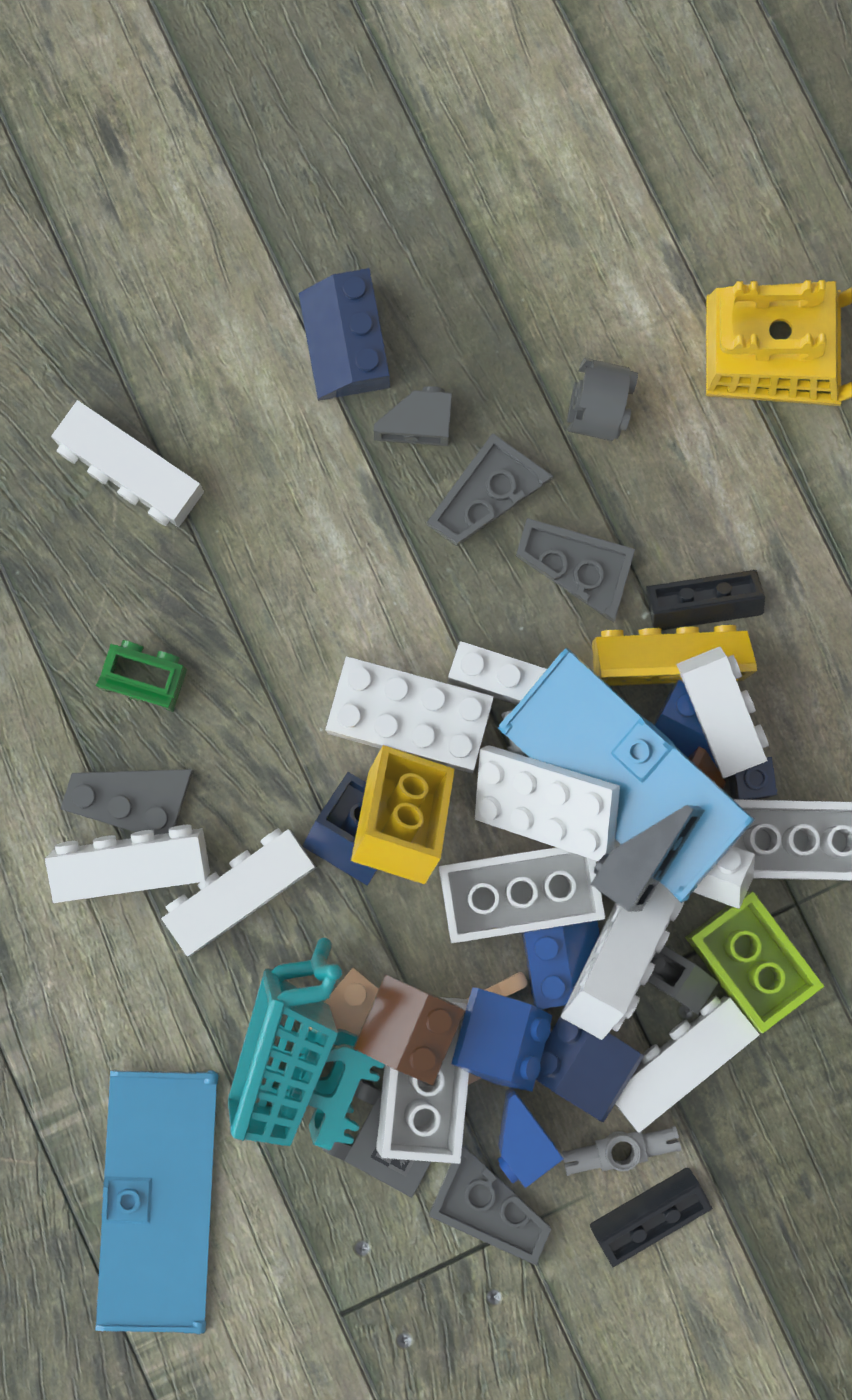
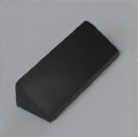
[646,570,765,631]
[590,1167,713,1267]

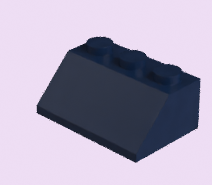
[299,268,390,401]

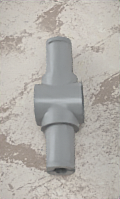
[562,1126,681,1176]

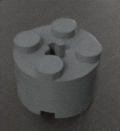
[567,358,638,441]

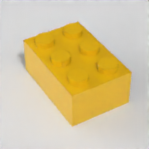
[351,745,455,885]

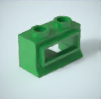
[96,640,187,712]

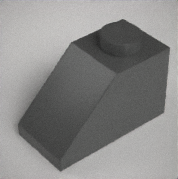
[373,386,452,446]
[647,946,718,1014]

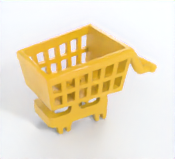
[706,280,852,406]

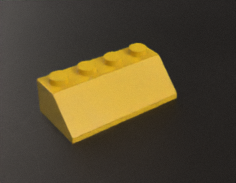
[592,625,757,686]

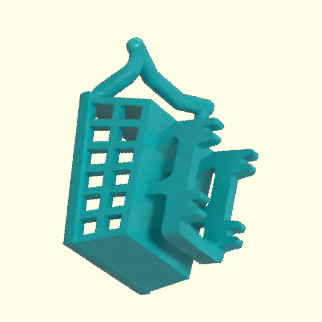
[228,938,385,1151]

